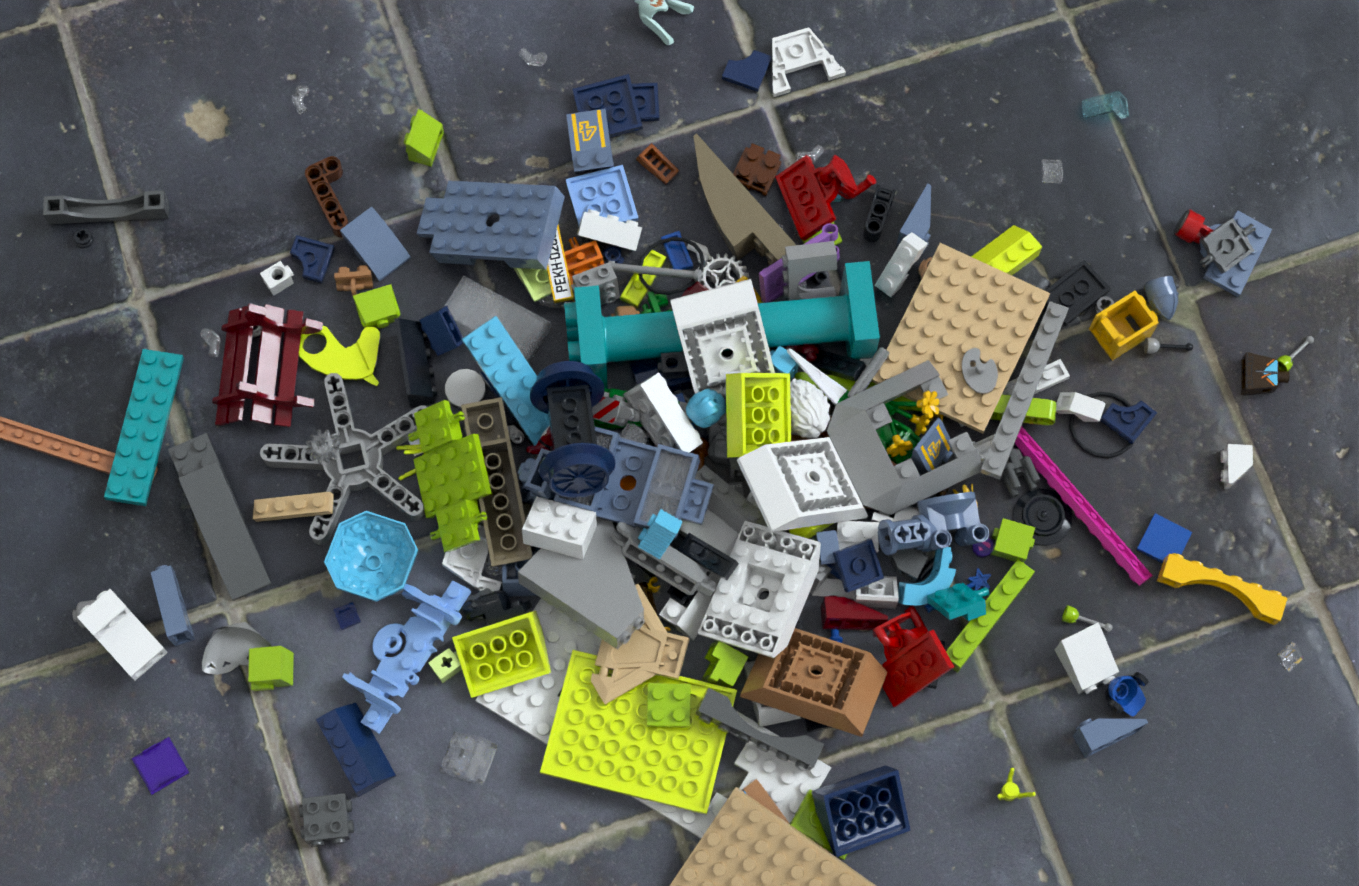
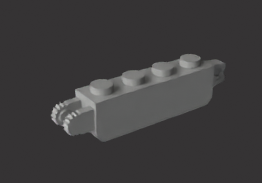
[611,522,717,596]

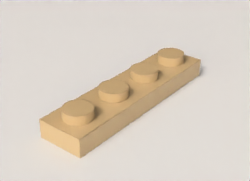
[253,492,334,522]

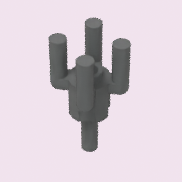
[1002,448,1040,498]

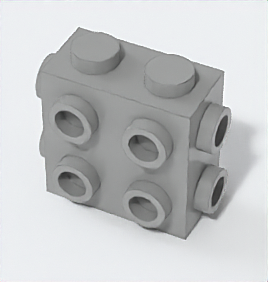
[571,262,620,305]

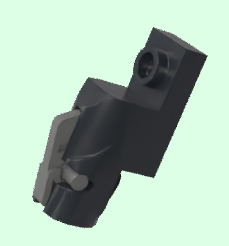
[462,588,533,625]

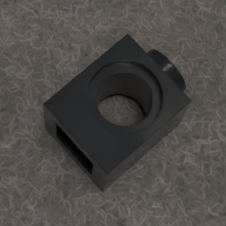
[657,351,687,379]

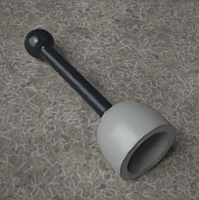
[1144,337,1193,354]

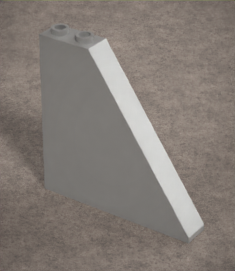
[518,517,645,650]

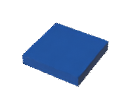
[1136,513,1192,563]

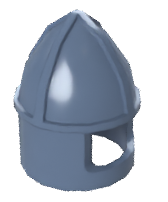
[1144,276,1179,320]

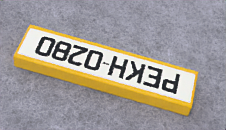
[547,225,574,303]

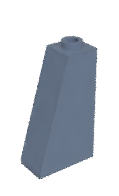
[151,565,195,646]

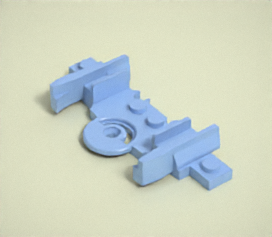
[342,580,471,734]

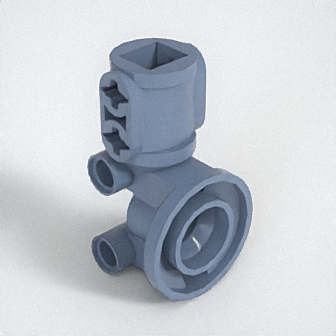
[877,492,989,555]

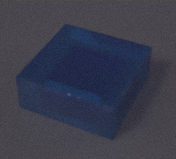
[334,602,361,630]

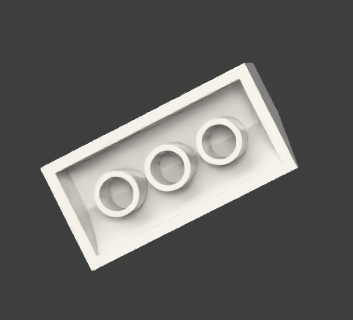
[623,373,703,452]

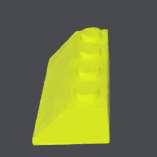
[971,225,1042,275]

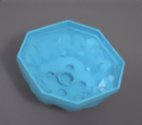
[324,511,418,602]

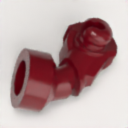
[783,344,819,362]

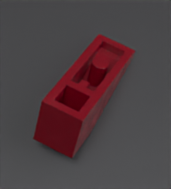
[820,595,888,630]

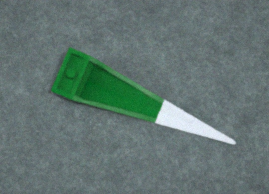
[787,349,921,465]

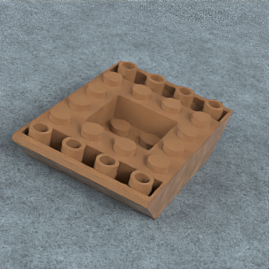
[740,628,887,737]

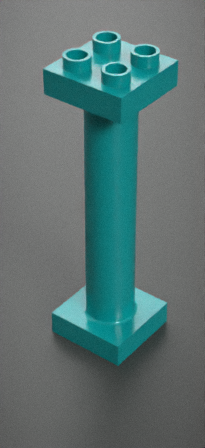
[564,261,880,389]

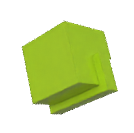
[991,518,1035,563]
[701,641,748,688]
[248,646,294,691]

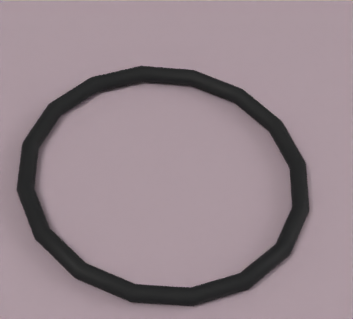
[638,237,705,295]
[1069,392,1135,458]

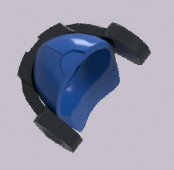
[1105,672,1149,716]

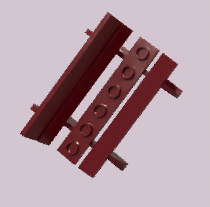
[212,303,323,427]

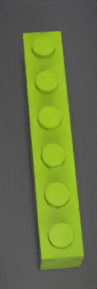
[946,559,1035,673]

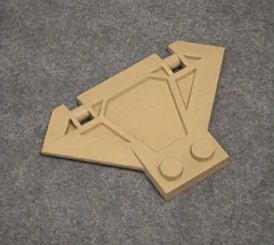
[591,584,689,705]

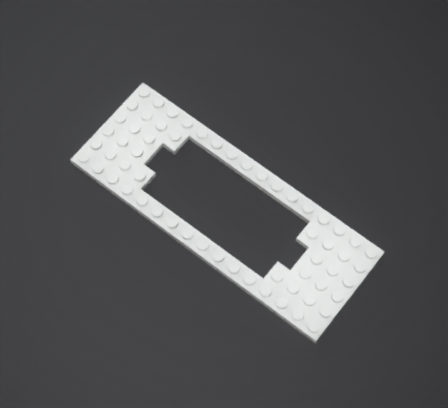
[475,598,831,839]

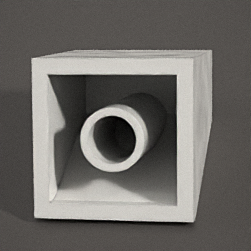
[1055,623,1119,694]

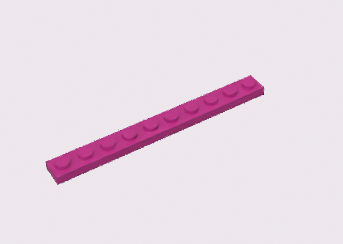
[1015,426,1153,586]

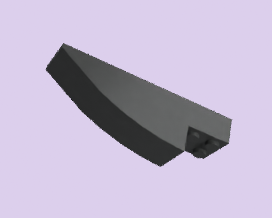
[168,433,271,601]

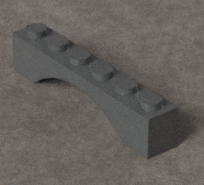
[43,190,169,224]
[821,520,928,583]
[695,688,824,771]

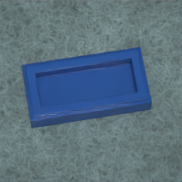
[661,231,693,270]

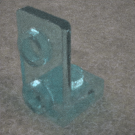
[1082,91,1129,119]

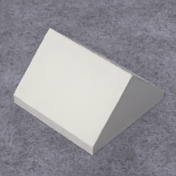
[854,576,899,609]

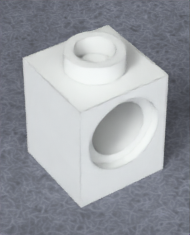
[260,261,294,296]

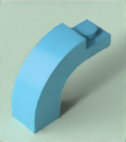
[898,547,956,606]

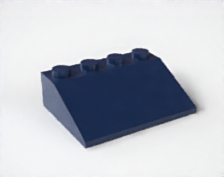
[812,765,911,858]

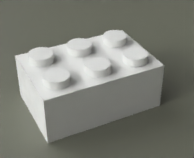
[522,496,597,560]

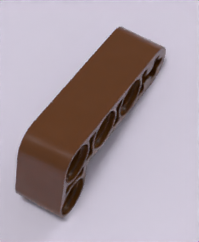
[305,156,349,238]

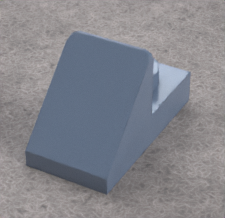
[810,530,840,565]

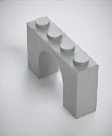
[782,241,837,301]

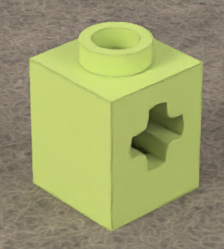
[429,648,462,684]

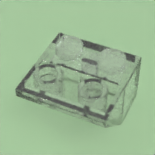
[439,732,498,785]

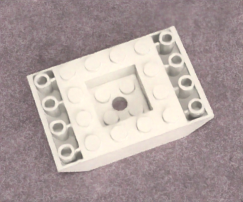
[670,279,775,402]
[737,437,868,532]
[697,521,821,658]

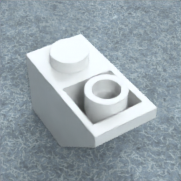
[1220,444,1253,489]

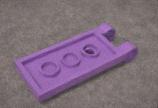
[759,223,840,303]

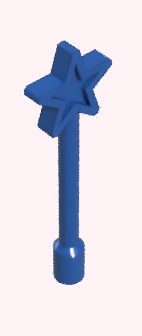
[924,568,991,613]

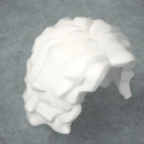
[790,379,830,439]

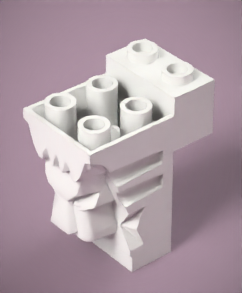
[77,589,168,681]

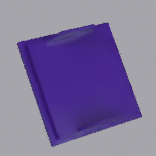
[132,737,189,795]

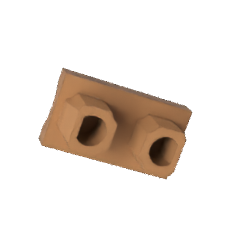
[334,265,373,296]

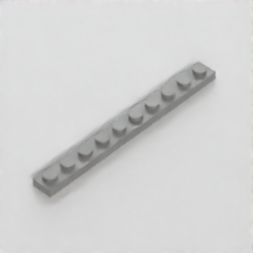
[980,301,1069,480]

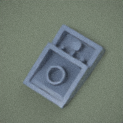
[340,207,411,282]

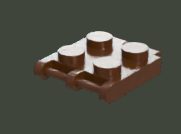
[733,143,782,196]

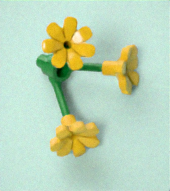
[884,391,939,457]

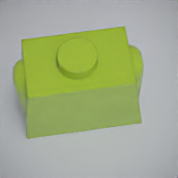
[353,284,400,328]

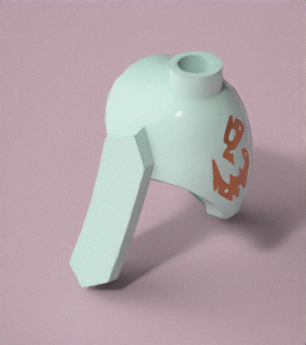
[634,0,694,45]

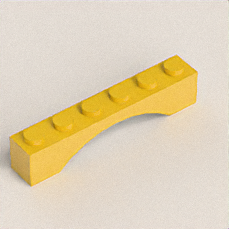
[1157,553,1287,625]

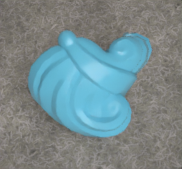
[686,388,726,428]

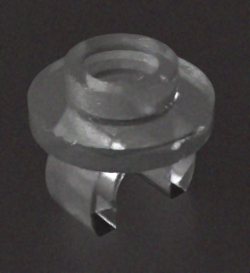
[483,555,502,576]

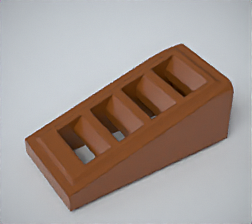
[636,143,680,185]

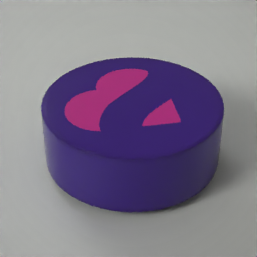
[972,538,993,558]

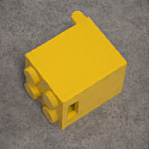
[1089,291,1159,361]

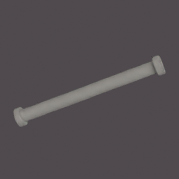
[609,261,702,282]

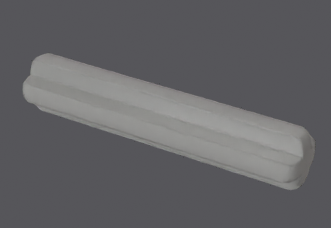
[848,347,889,398]

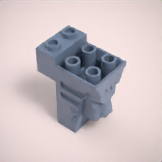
[517,448,556,505]

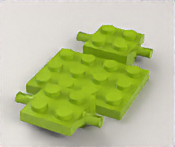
[408,400,492,552]

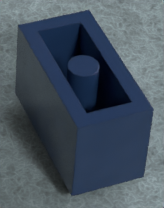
[419,306,463,356]

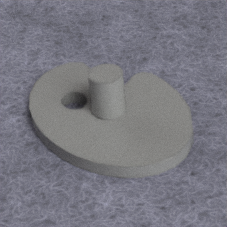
[962,348,998,394]

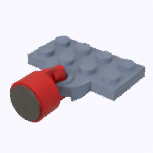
[1174,209,1272,297]

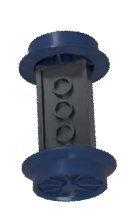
[530,361,616,498]

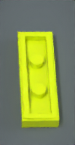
[620,250,666,308]

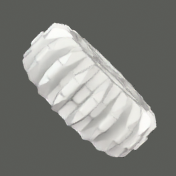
[698,253,749,290]

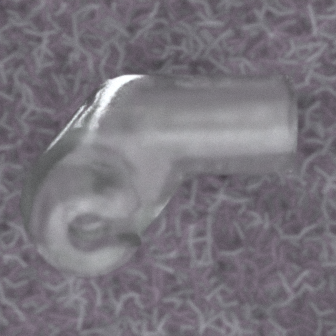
[518,48,547,66]
[292,85,310,115]
[795,145,824,164]
[539,296,570,309]
[200,328,221,357]

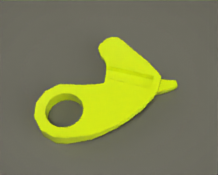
[299,326,380,386]

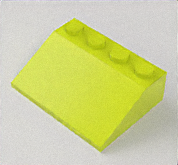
[726,373,791,458]
[452,610,551,698]

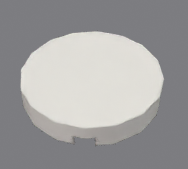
[445,369,486,409]

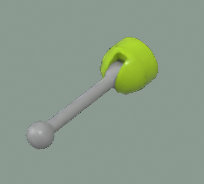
[1277,336,1314,371]
[1062,605,1112,632]

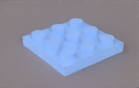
[566,165,638,227]

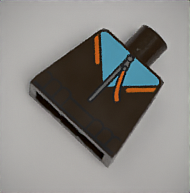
[1241,352,1290,395]

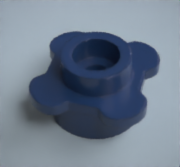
[602,246,624,264]

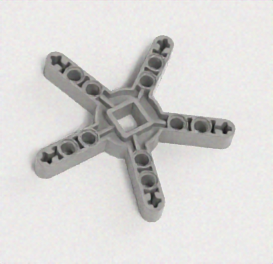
[260,373,427,545]

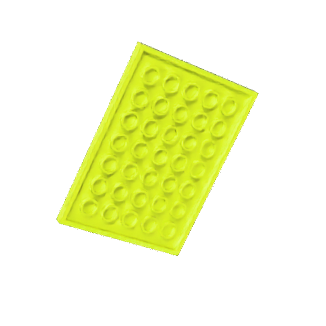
[540,650,737,815]

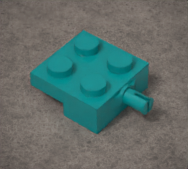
[927,583,989,621]

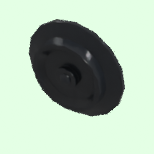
[1013,488,1072,546]

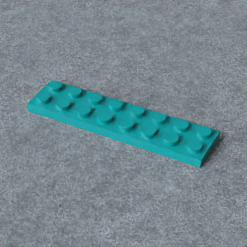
[104,349,184,506]

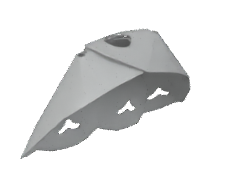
[202,622,272,675]

